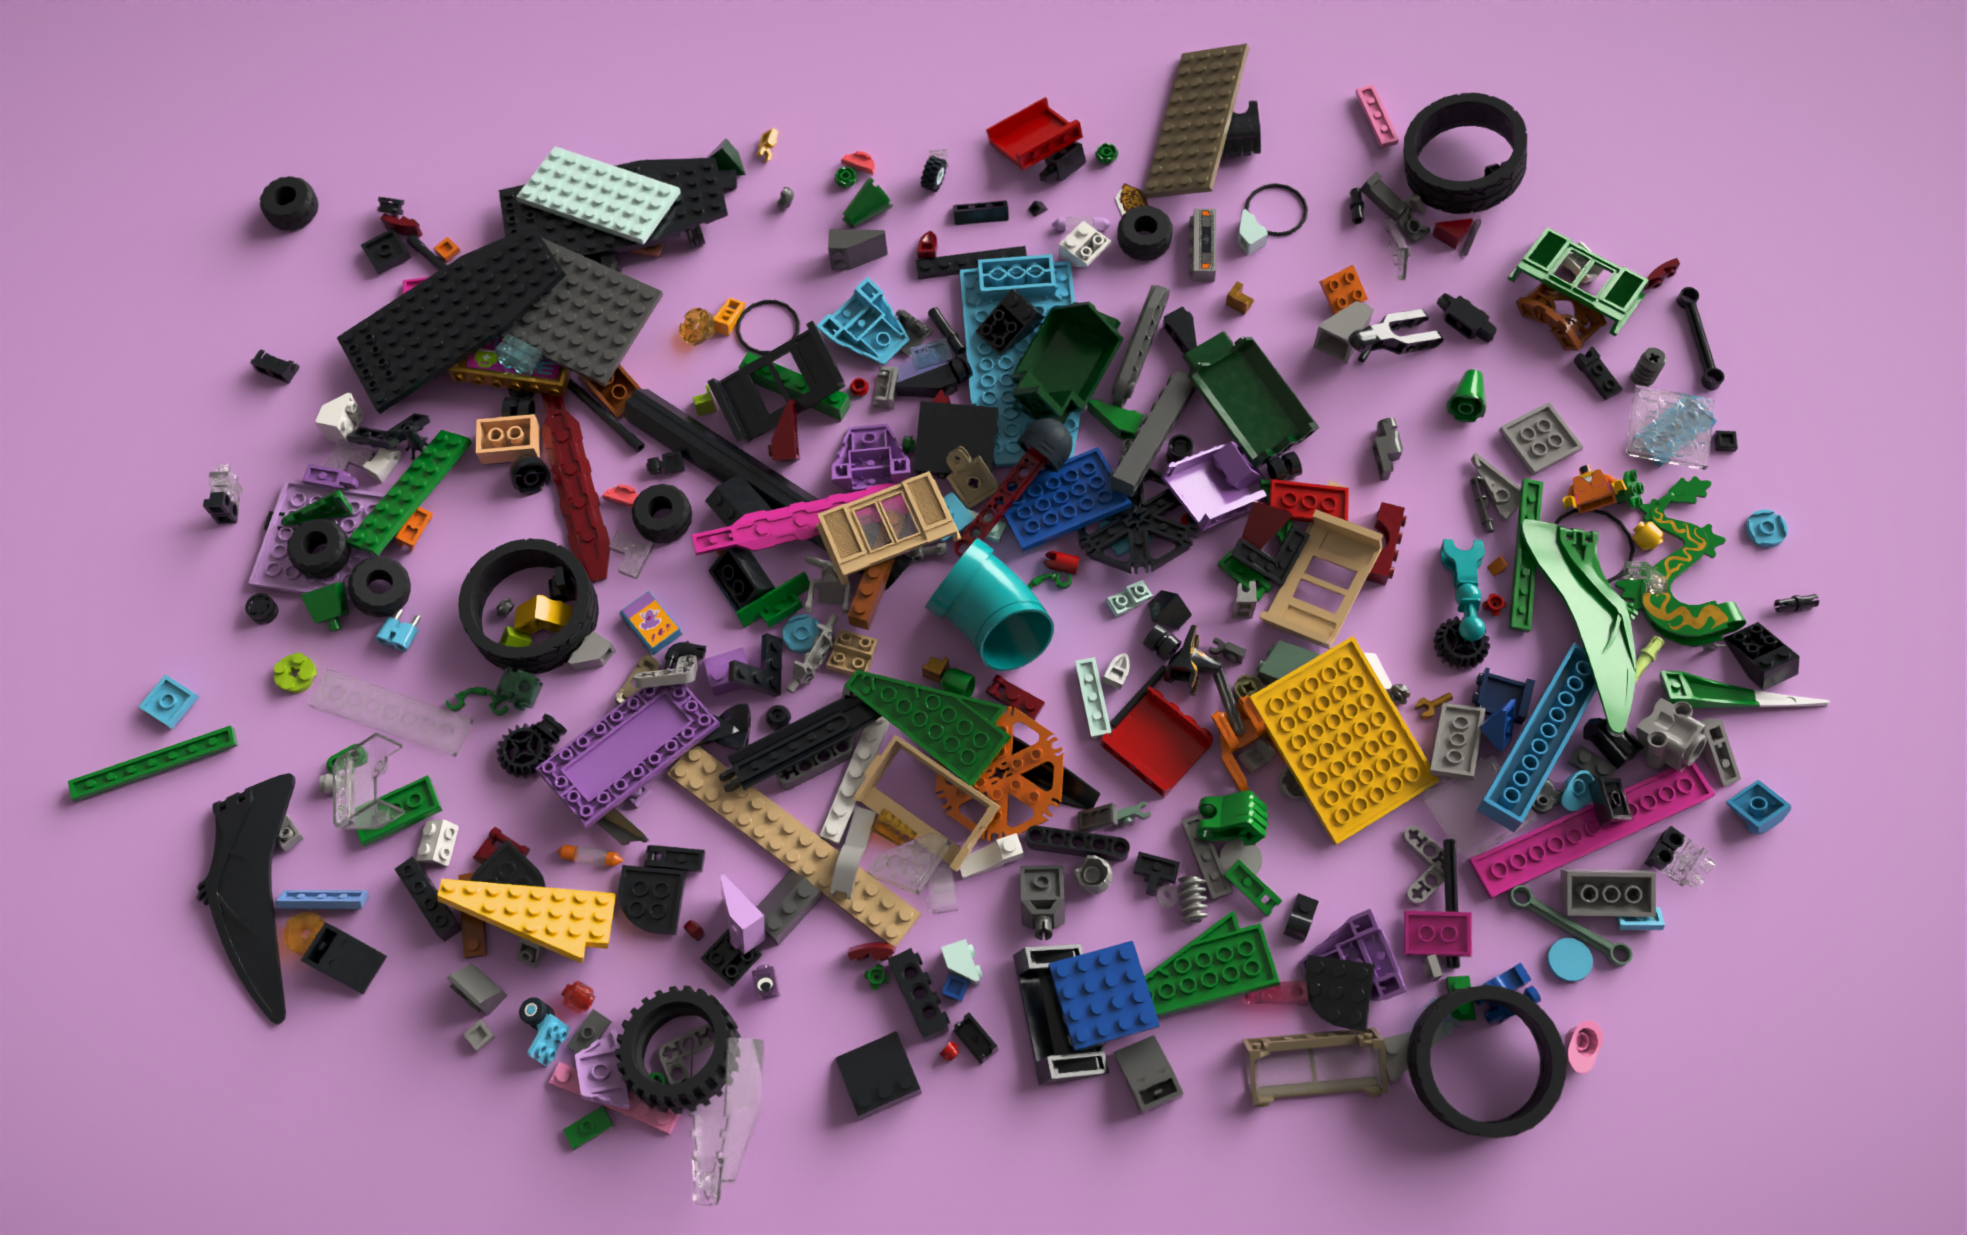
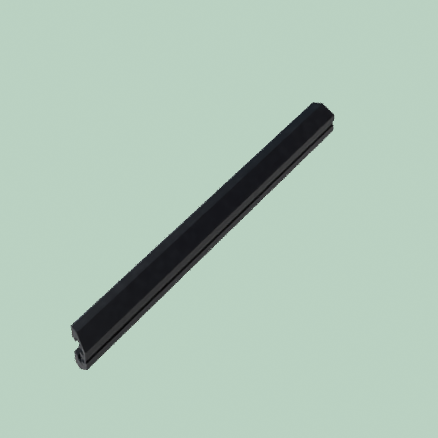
[624,389,912,590]

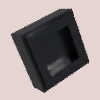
[1714,430,1738,452]

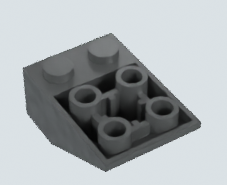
[1113,1035,1184,1115]

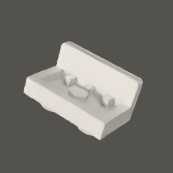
[1563,242,1605,284]
[416,819,459,866]

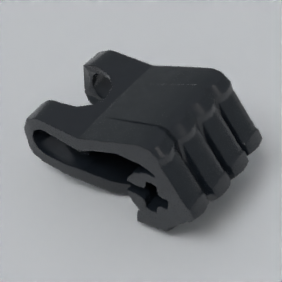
[1223,100,1261,157]

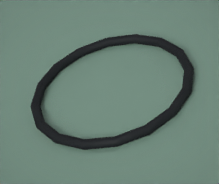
[1245,183,1308,236]
[736,300,800,354]

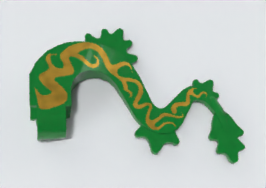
[1615,476,1746,647]

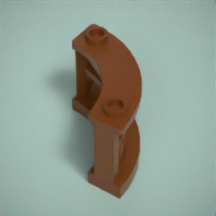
[1515,279,1607,351]

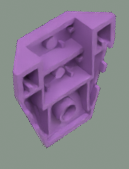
[831,424,911,493]
[1298,908,1407,1001]

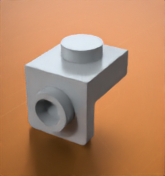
[1238,738,1276,773]

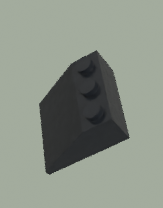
[835,1031,922,1121]

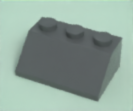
[756,870,823,945]

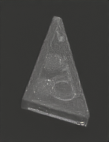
[1384,217,1410,281]

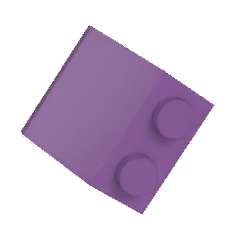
[1213,441,1265,489]
[704,647,748,696]

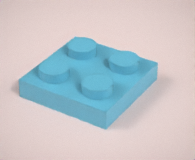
[138,675,199,729]

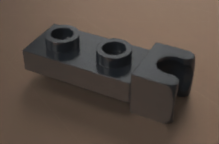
[1574,347,1623,400]

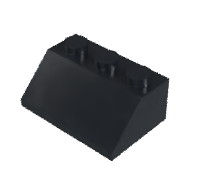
[705,474,772,527]
[708,547,775,612]

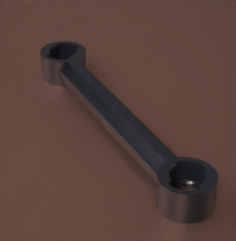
[1677,287,1725,390]

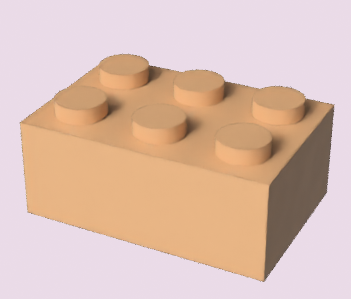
[476,414,540,464]

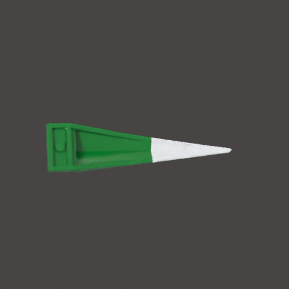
[1659,671,1830,708]

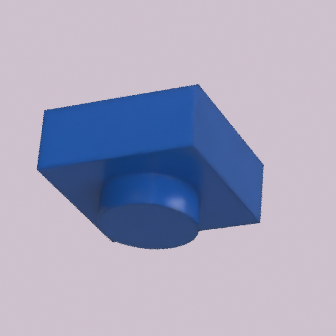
[941,973,970,1003]

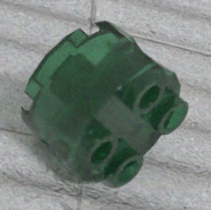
[495,667,543,711]

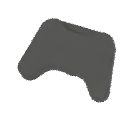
[1396,206,1431,243]

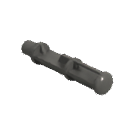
[1470,476,1494,533]

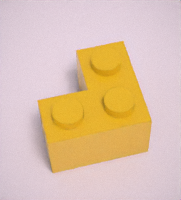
[514,595,572,635]

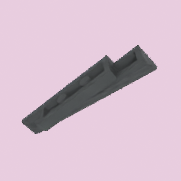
[596,808,649,846]

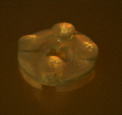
[679,307,714,346]
[283,912,326,956]

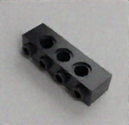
[394,856,462,942]
[888,948,950,1042]

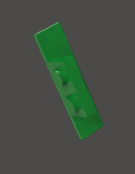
[736,571,810,628]

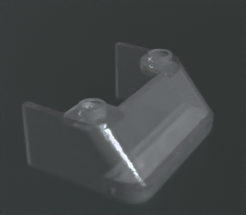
[333,732,405,830]

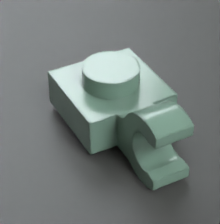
[1115,802,1151,826]

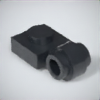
[646,450,685,475]

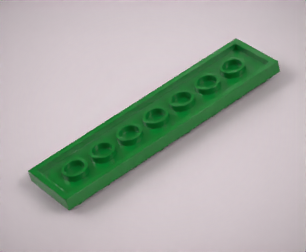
[347,430,472,556]

